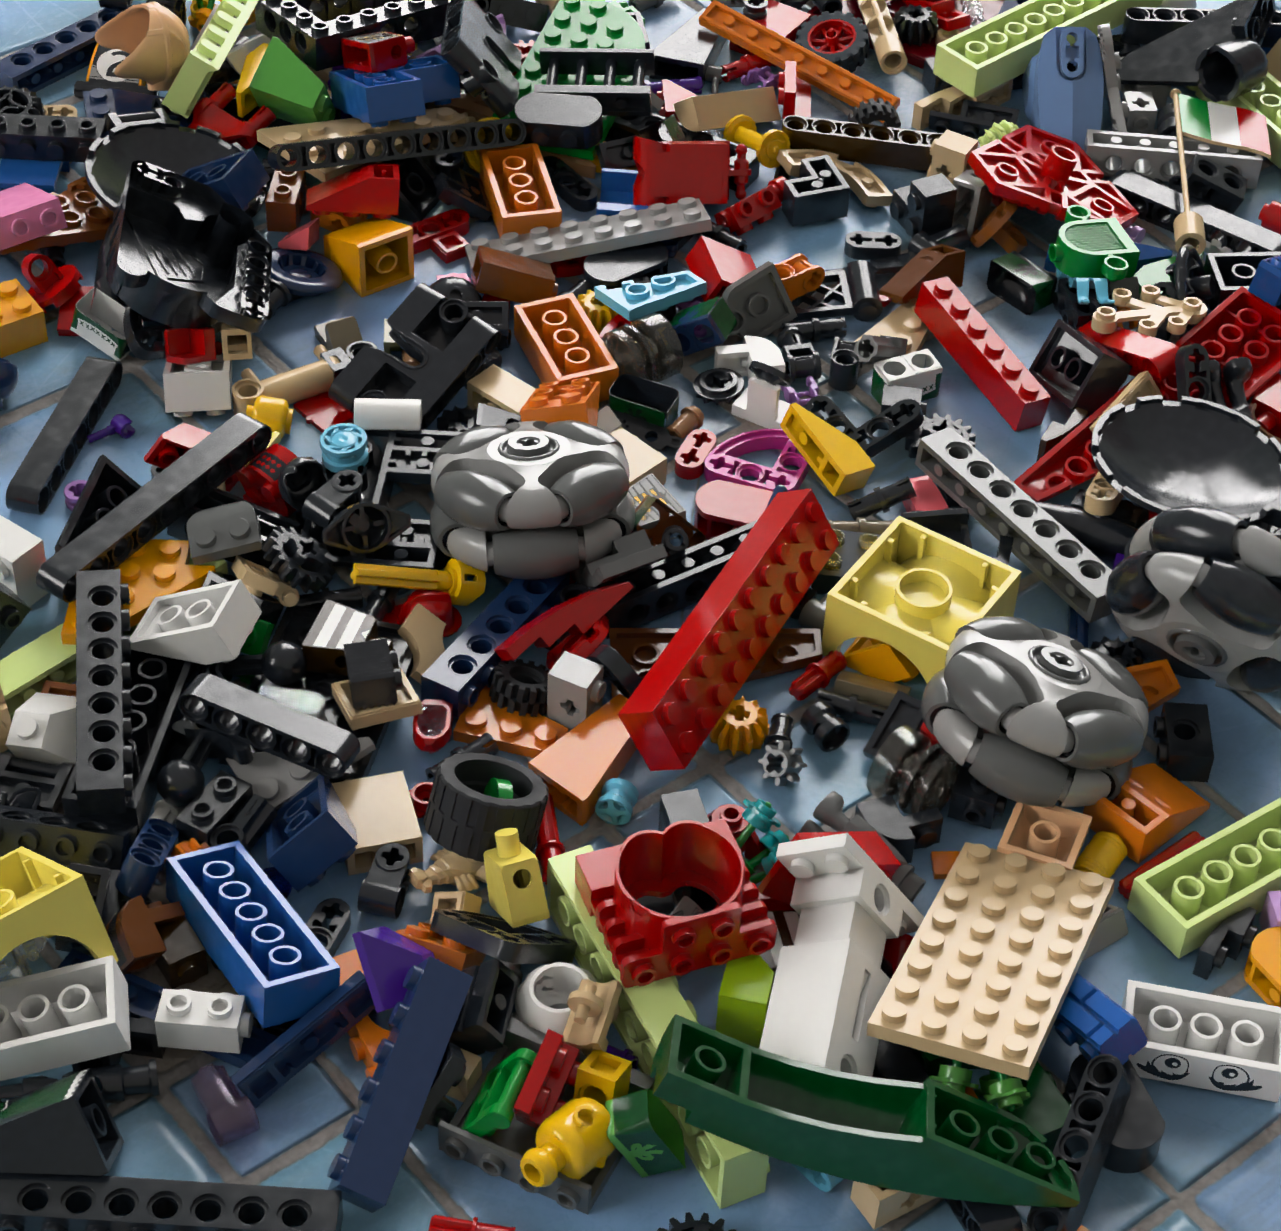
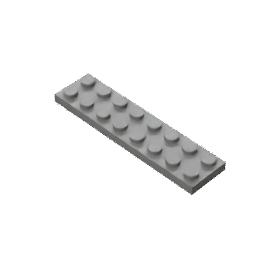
[465,197,712,271]

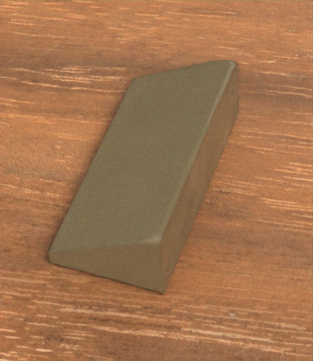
[834,670,912,706]

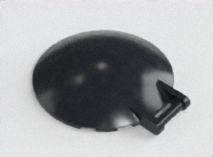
[85,107,267,219]
[1091,395,1281,529]

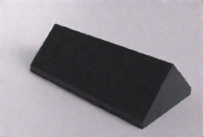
[54,455,141,554]

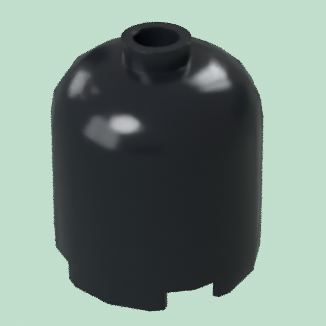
[1195,39,1268,102]

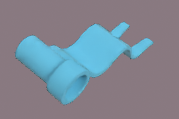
[1056,268,1115,305]

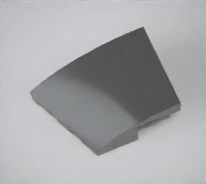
[570,529,668,588]

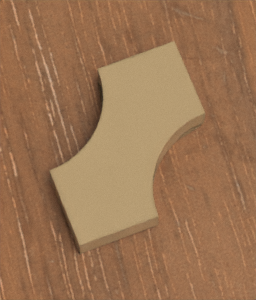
[398,603,446,684]

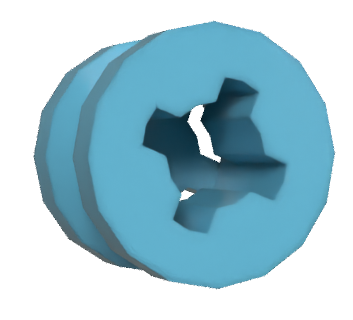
[595,778,639,825]

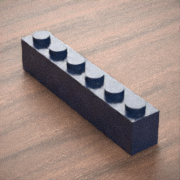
[327,956,473,1213]

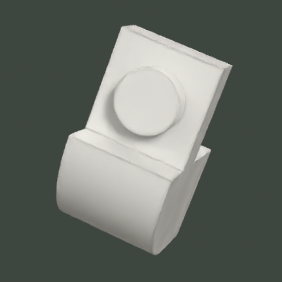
[714,336,785,390]

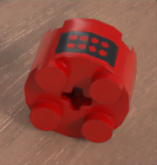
[236,444,297,518]

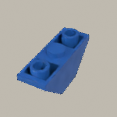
[1248,255,1281,307]

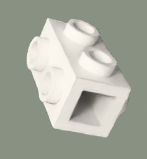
[155,989,253,1054]

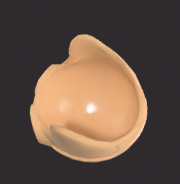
[95,1,190,91]

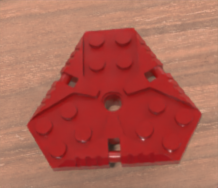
[967,125,1139,229]

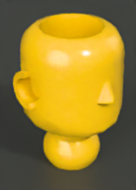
[520,1097,616,1187]

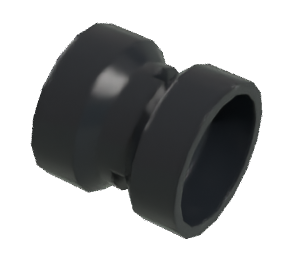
[800,701,850,752]

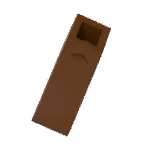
[879,244,966,304]

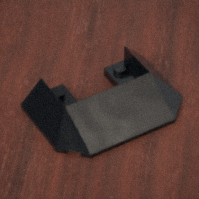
[302,429,462,570]

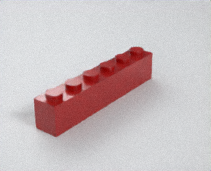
[914,276,1051,432]

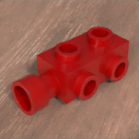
[714,176,787,236]

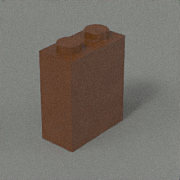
[471,245,559,304]

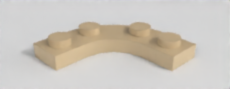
[777,149,893,208]

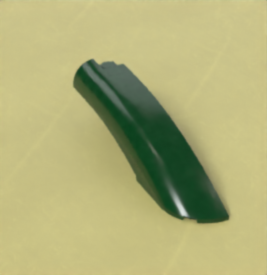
[650,1014,1080,1207]

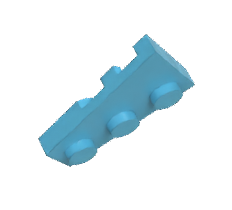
[594,270,707,321]

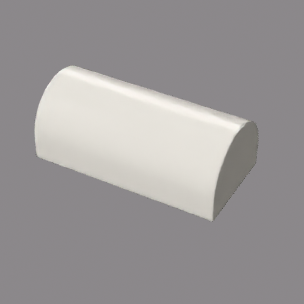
[354,398,422,431]

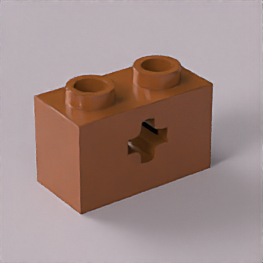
[265,170,307,233]

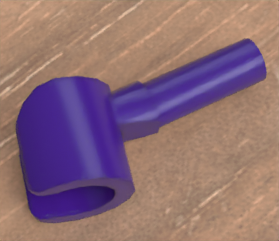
[87,414,135,443]

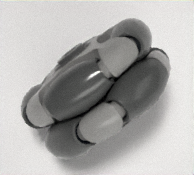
[430,420,636,580]
[921,616,1149,808]

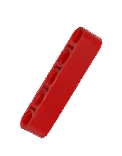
[1077,320,1179,384]

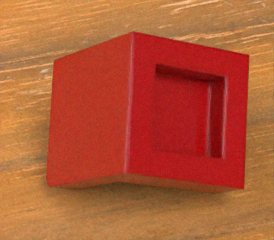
[164,327,216,365]

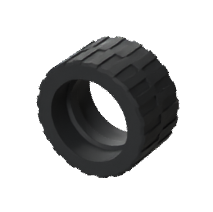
[424,752,549,862]

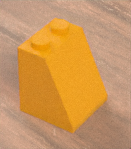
[323,217,414,298]

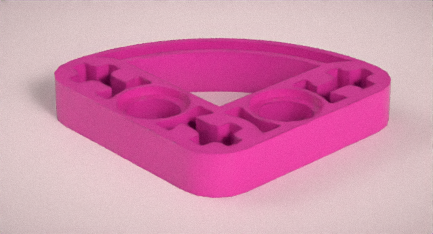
[704,429,811,491]

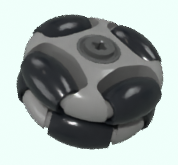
[1105,506,1281,693]

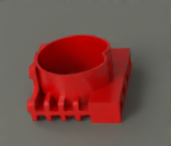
[575,818,777,988]

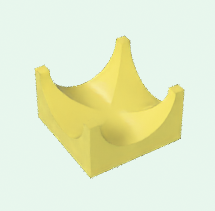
[822,516,1022,684]
[0,846,119,962]

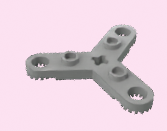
[1097,23,1129,132]

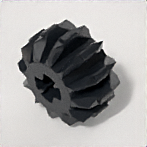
[893,4,938,47]

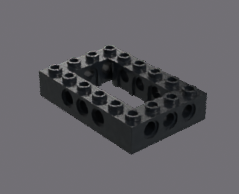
[255,0,451,71]

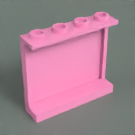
[0,182,68,251]

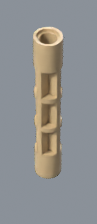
[857,0,907,75]

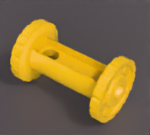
[723,114,790,168]

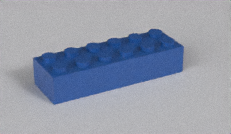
[166,840,340,1028]

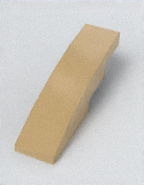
[911,78,1014,131]

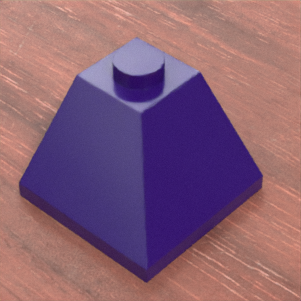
[352,926,440,1013]

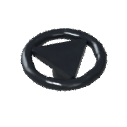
[1174,244,1216,331]

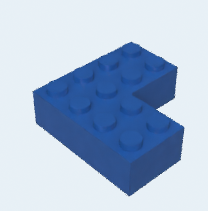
[329,55,461,127]

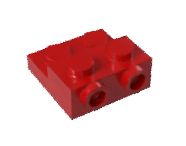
[514,1029,582,1129]

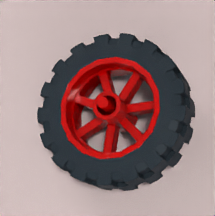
[795,11,870,73]

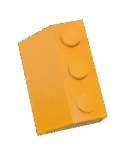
[843,637,920,683]

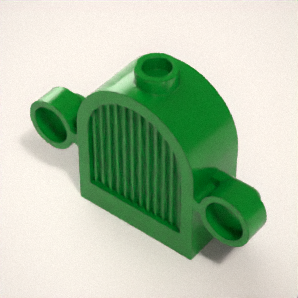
[1048,205,1140,282]

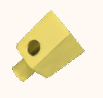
[483,828,550,928]

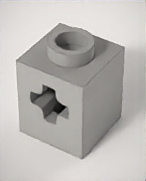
[1122,92,1157,135]

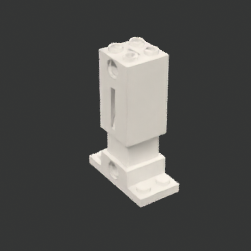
[759,833,924,1077]

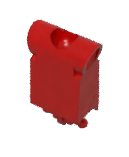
[633,135,751,206]

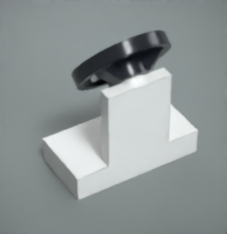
[731,361,793,429]

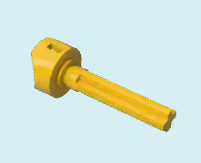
[350,559,486,606]

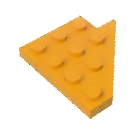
[61,539,216,645]

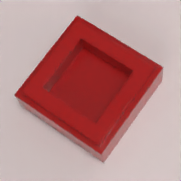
[430,231,469,264]

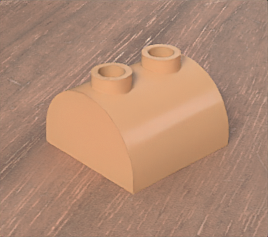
[997,802,1093,870]

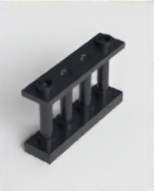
[534,48,655,116]

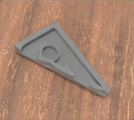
[226,737,376,809]

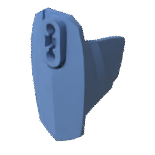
[1022,26,1104,150]

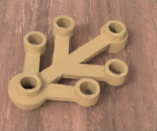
[1091,285,1208,337]

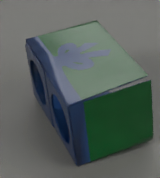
[662,296,737,359]

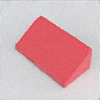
[278,218,320,251]

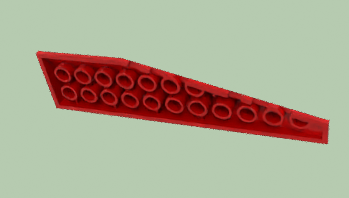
[1013,286,1281,502]

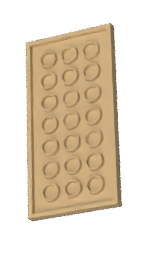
[867,842,1115,1080]

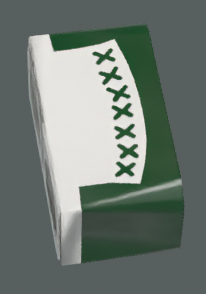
[70,287,143,361]
[871,348,943,405]

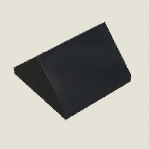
[391,157,440,223]

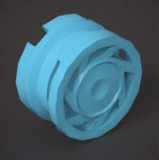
[320,423,369,473]

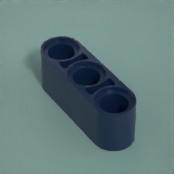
[115,818,179,899]

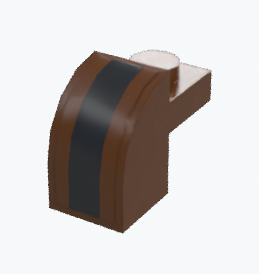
[105,895,186,975]

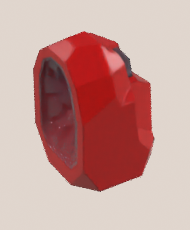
[413,699,453,754]

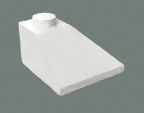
[5,692,76,765]

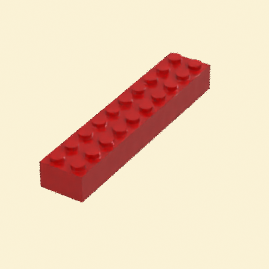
[618,488,840,771]

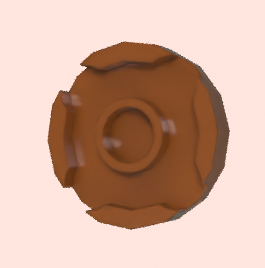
[970,201,1028,253]

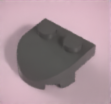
[187,501,263,566]

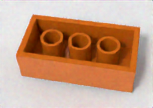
[480,143,562,238]
[514,293,619,402]

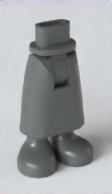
[799,791,926,903]

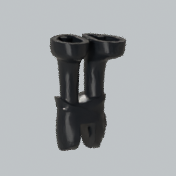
[1192,357,1260,431]

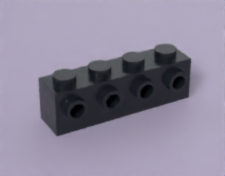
[0,113,108,163]

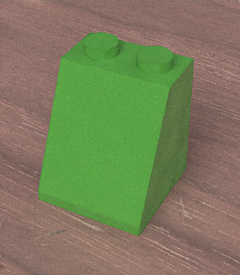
[249,36,336,124]

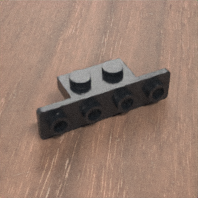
[929,99,1021,139]

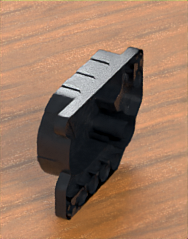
[106,160,273,333]

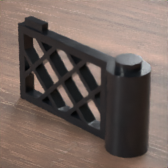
[791,260,883,322]

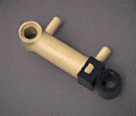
[231,341,377,415]

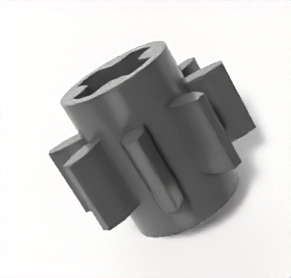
[758,740,807,786]

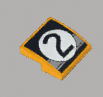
[86,43,147,86]

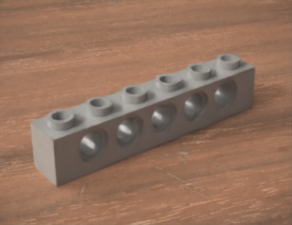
[1084,129,1263,189]

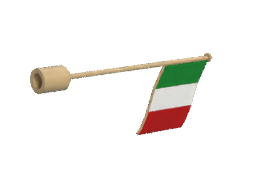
[1170,89,1271,255]

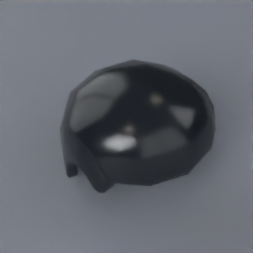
[278,457,329,512]

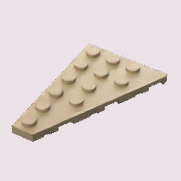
[256,107,466,182]

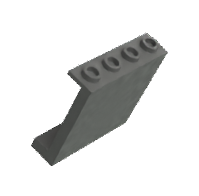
[438,1017,655,1215]

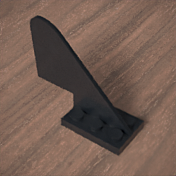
[1116,0,1276,86]

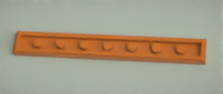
[699,0,900,124]

